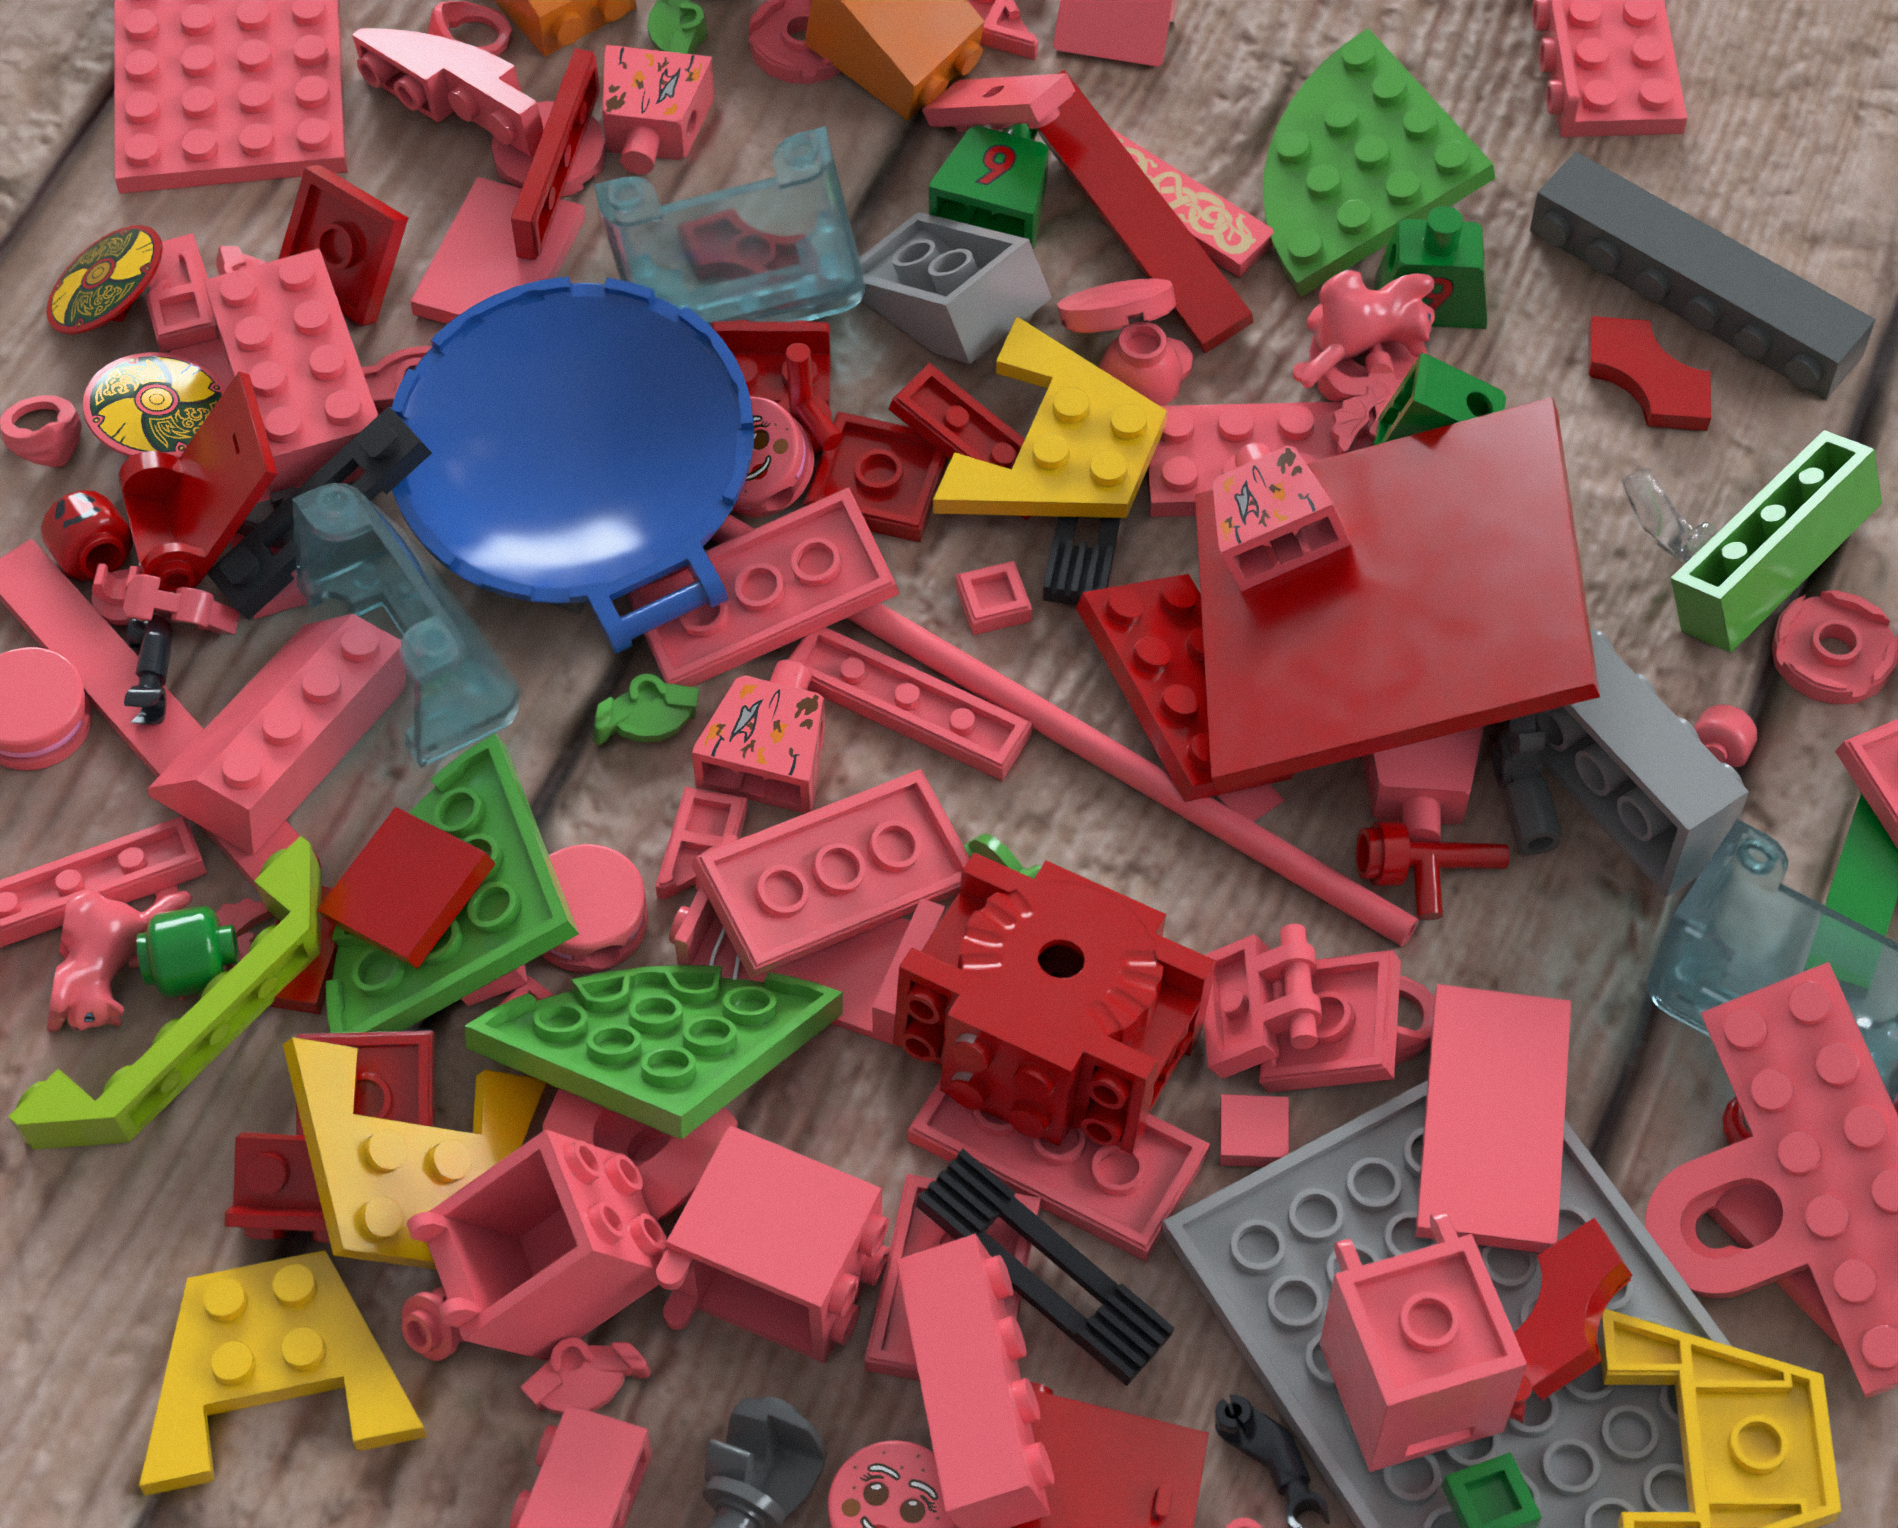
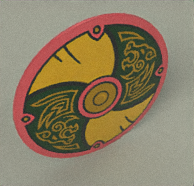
[83,352,226,458]

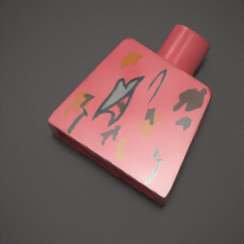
[602,45,715,175]
[1212,443,1352,592]
[692,660,825,814]

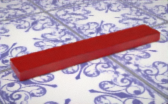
[1036,69,1254,353]

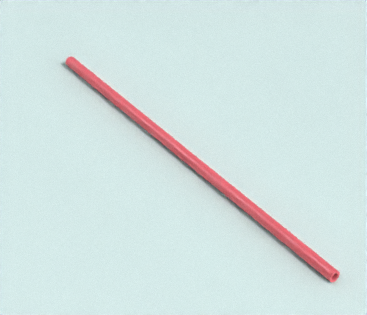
[711,514,1419,947]

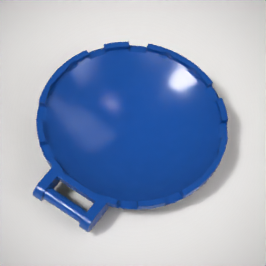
[391,277,754,654]

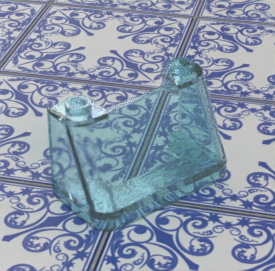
[594,126,865,326]
[292,483,519,768]
[1647,819,1898,1103]

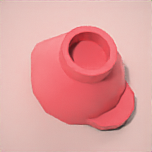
[1098,321,1193,406]

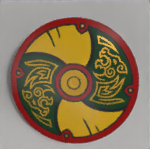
[46,225,163,335]

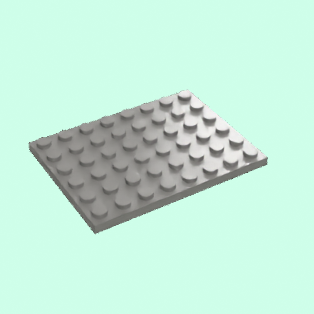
[1162,1081,1733,1528]

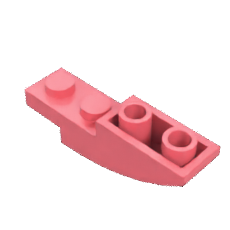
[352,29,544,157]

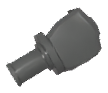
[702,1396,827,1528]

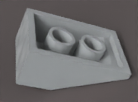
[837,212,1052,364]

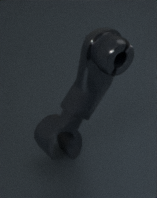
[124,614,173,725]
[1215,1395,1330,1528]

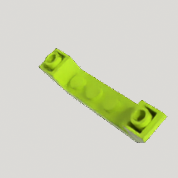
[8,836,322,1150]

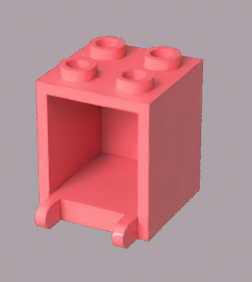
[656,1125,890,1364]
[407,1129,667,1361]
[1319,1211,1527,1472]

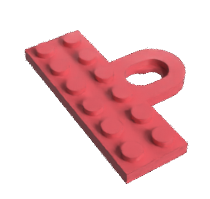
[1645,962,1898,1399]

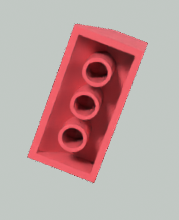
[148,614,406,856]

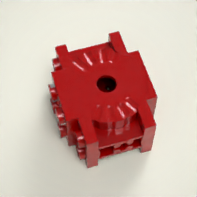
[893,852,1216,1155]

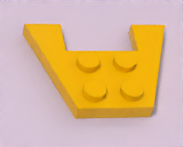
[933,317,1167,518]
[282,1037,546,1270]
[139,1250,427,1496]
[1598,1309,1842,1528]

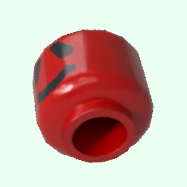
[41,490,133,581]

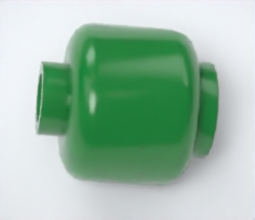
[136,906,239,998]

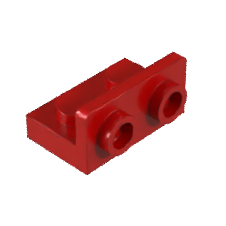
[711,320,831,408]
[224,1132,330,1243]

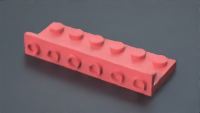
[1532,0,1687,137]

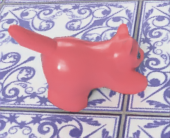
[1301,270,1435,388]
[47,889,193,1032]

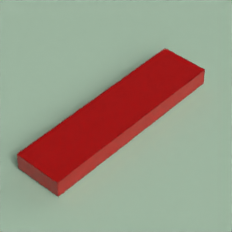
[511,48,600,260]

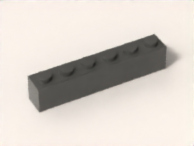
[1530,151,1876,400]

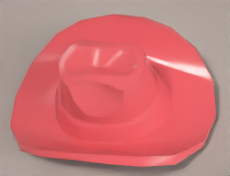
[542,1088,738,1221]

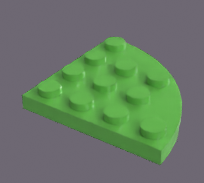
[1263,28,1496,297]
[326,733,579,1033]
[465,965,843,1140]

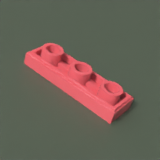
[922,73,1075,132]

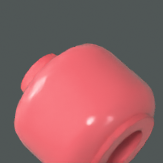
[1693,704,1757,767]

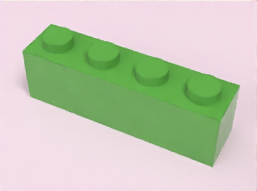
[1671,430,1882,653]

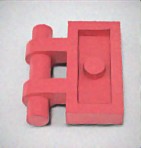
[1204,924,1322,1079]

